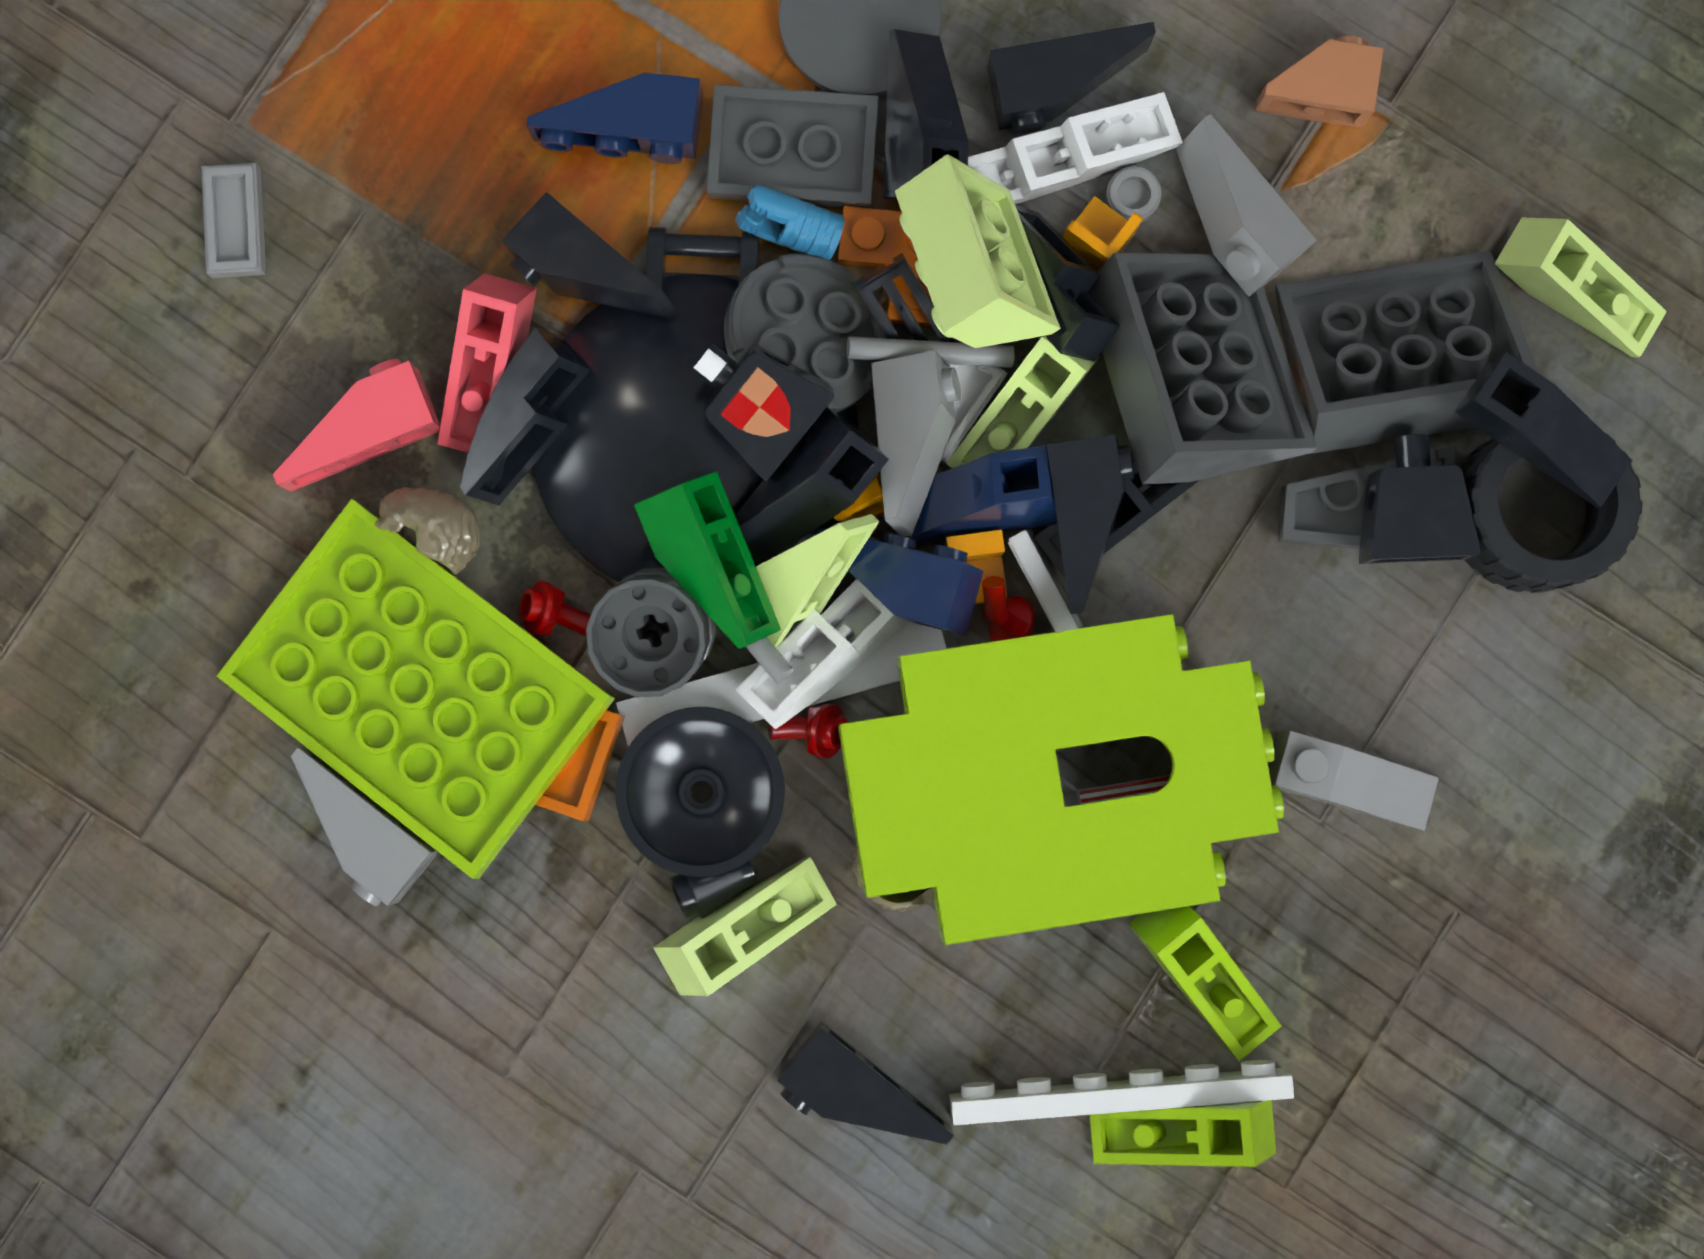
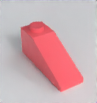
[437,273,537,453]
[273,359,441,492]

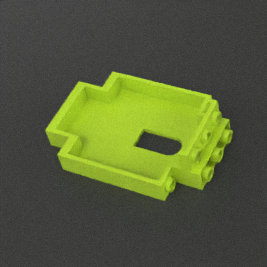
[838,614,1284,945]

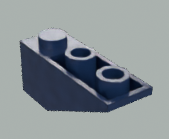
[527,72,703,164]
[893,445,1058,544]
[810,521,984,636]

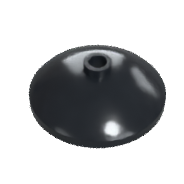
[615,707,785,877]

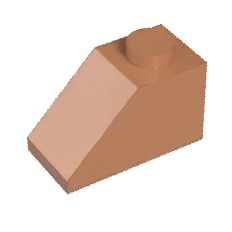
[1255,36,1384,128]

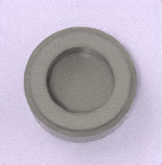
[1105,166,1161,223]

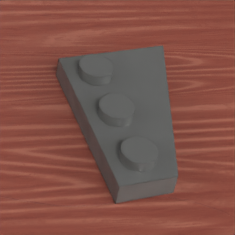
[1278,445,1457,549]

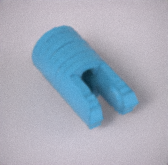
[735,184,845,261]

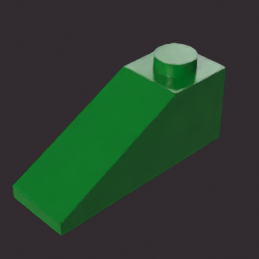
[634,471,781,649]

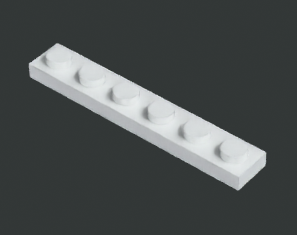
[949,1060,1294,1125]

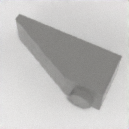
[1176,114,1317,297]
[871,350,961,537]
[1268,731,1439,831]
[291,747,439,906]

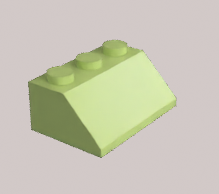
[895,154,1060,348]

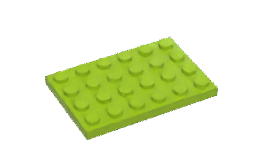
[216,499,615,879]

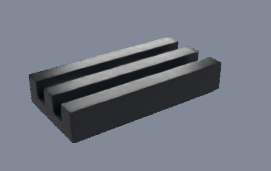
[854,253,955,342]

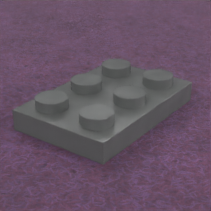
[706,85,878,208]

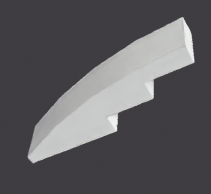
[968,92,1183,205]
[735,579,909,729]

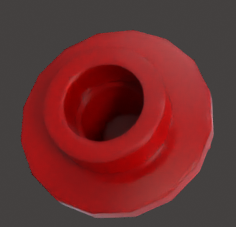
[982,576,1035,642]
[518,580,591,637]
[768,704,848,759]

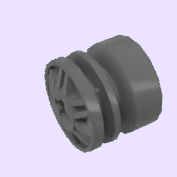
[586,567,717,697]

